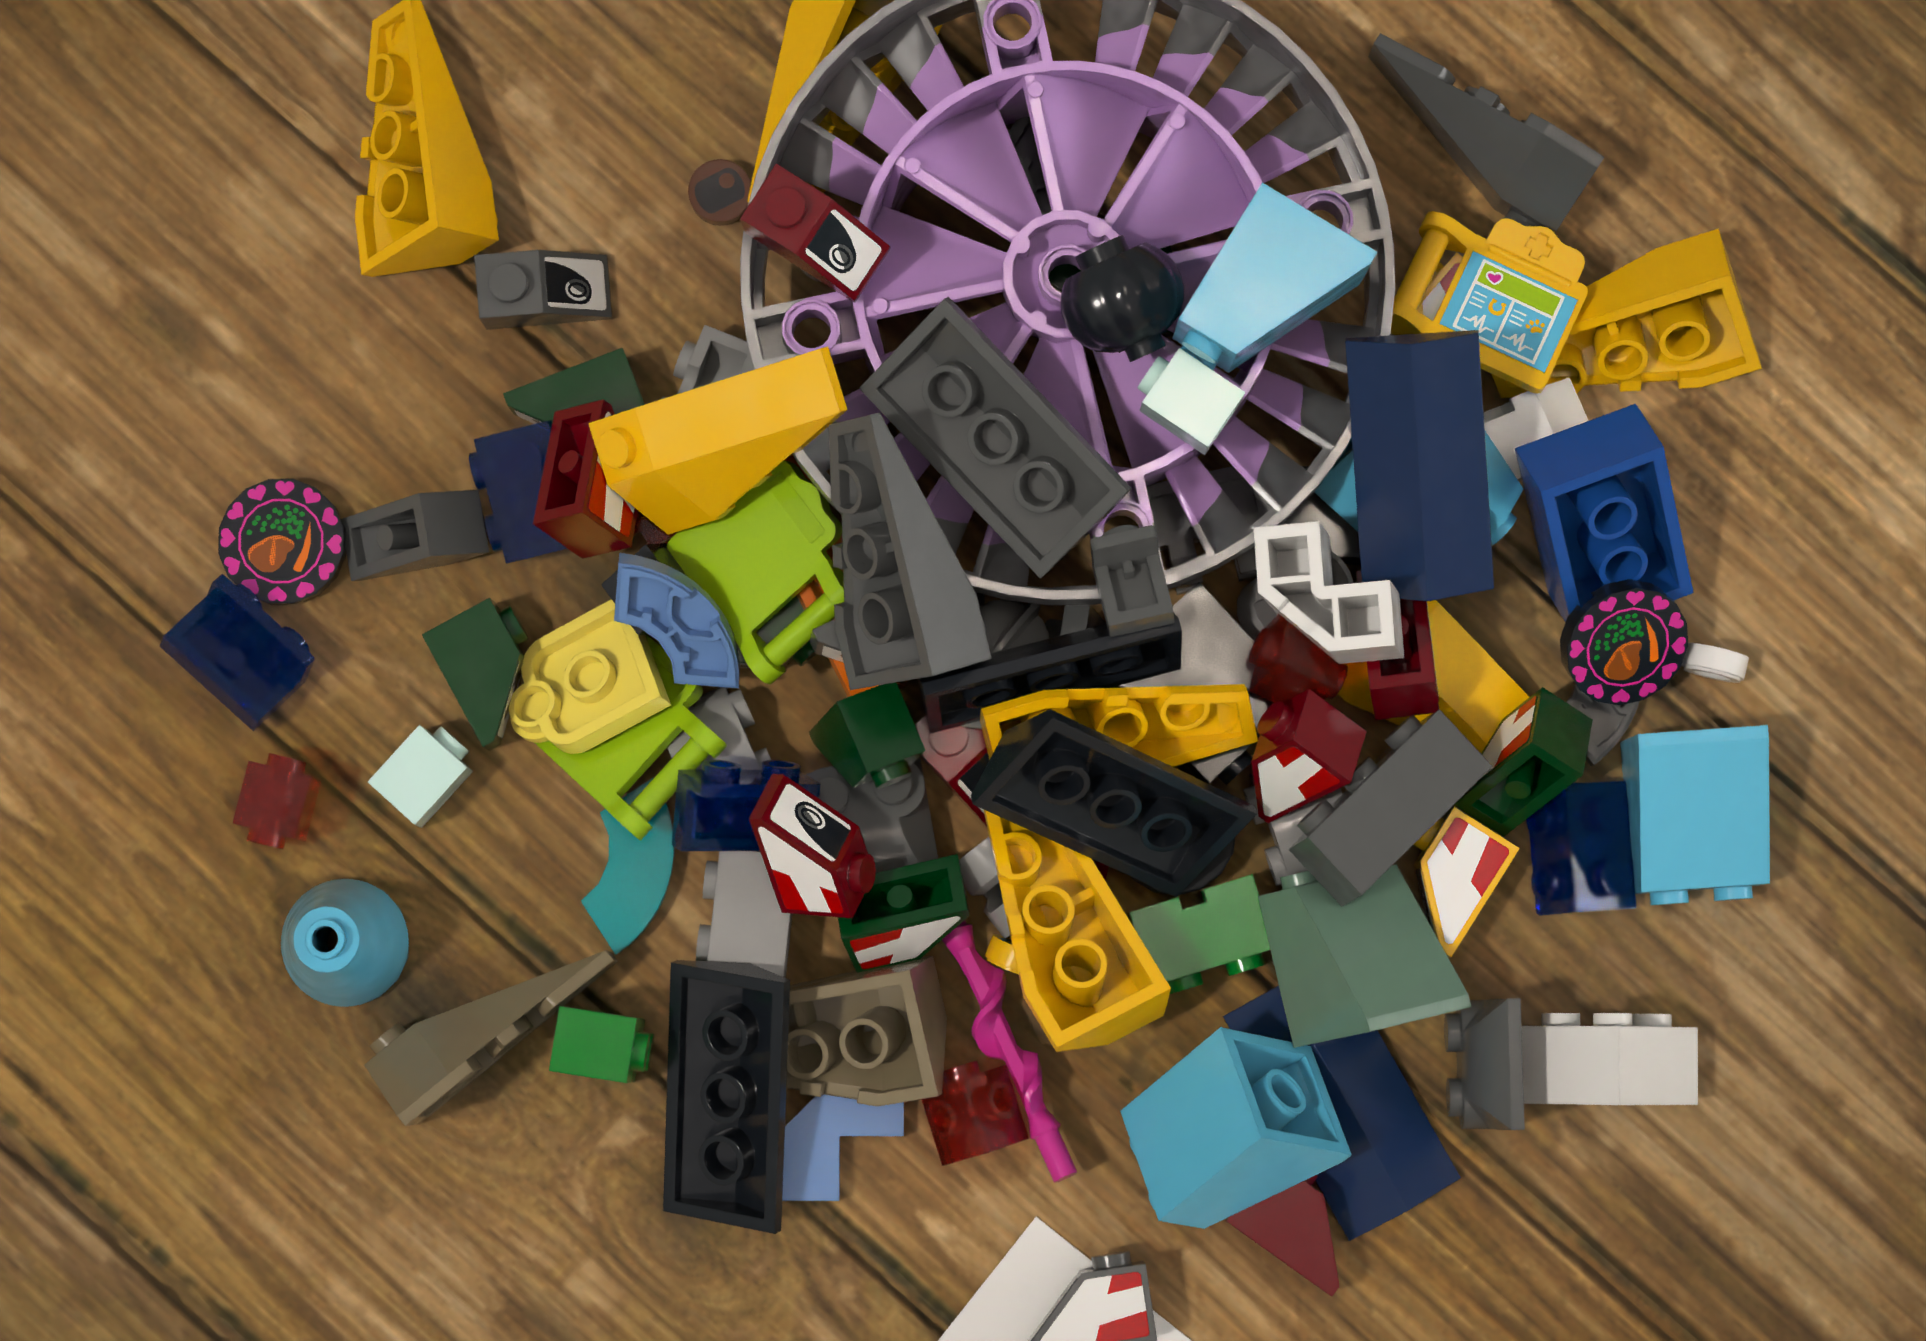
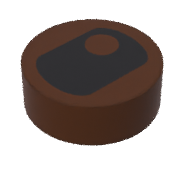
[688,159,751,226]

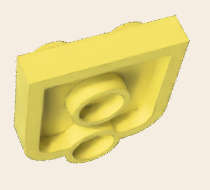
[508,599,671,754]

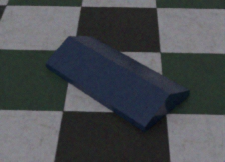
[1345,330,1494,601]
[1222,985,1461,1241]

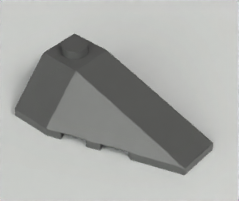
[1368,34,1604,233]
[829,412,992,690]

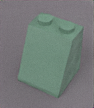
[1258,865,1471,1048]

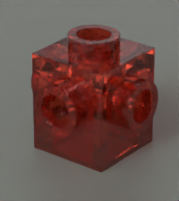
[921,1060,1029,1166]

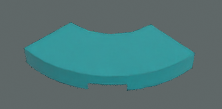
[581,778,675,955]

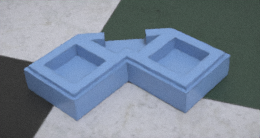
[782,1094,904,1201]

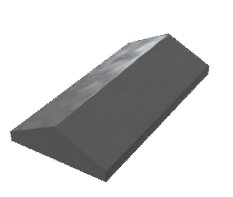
[859,297,1132,579]

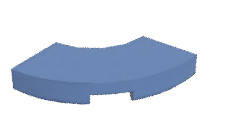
[614,553,740,689]

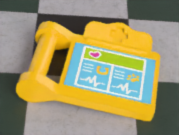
[1391,211,1588,394]

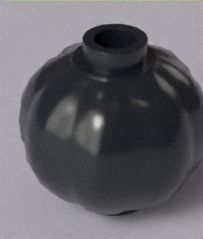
[1060,235,1184,362]

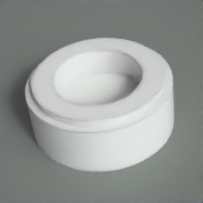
[1681,643,1749,683]

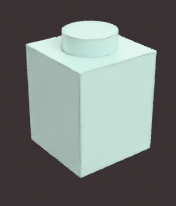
[1137,348,1245,455]
[368,725,473,828]

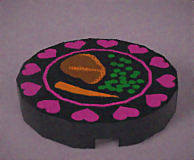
[218,479,346,605]
[1560,579,1688,705]

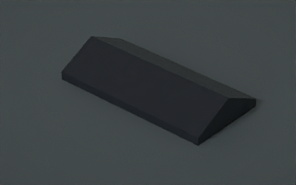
[918,613,1182,733]
[971,709,1257,897]
[663,960,790,1234]

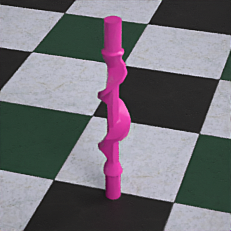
[942,920,1077,1183]

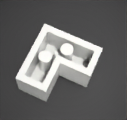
[1522,1013,1698,1105]

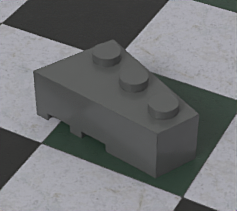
[1289,709,1493,907]

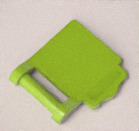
[667,460,844,685]
[535,634,727,841]

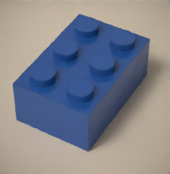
[1515,404,1694,623]

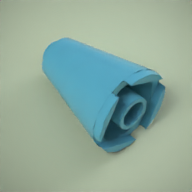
[281,879,409,1007]

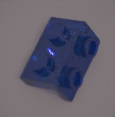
[469,420,567,564]
[160,574,315,732]
[671,760,821,851]
[1526,781,1636,916]

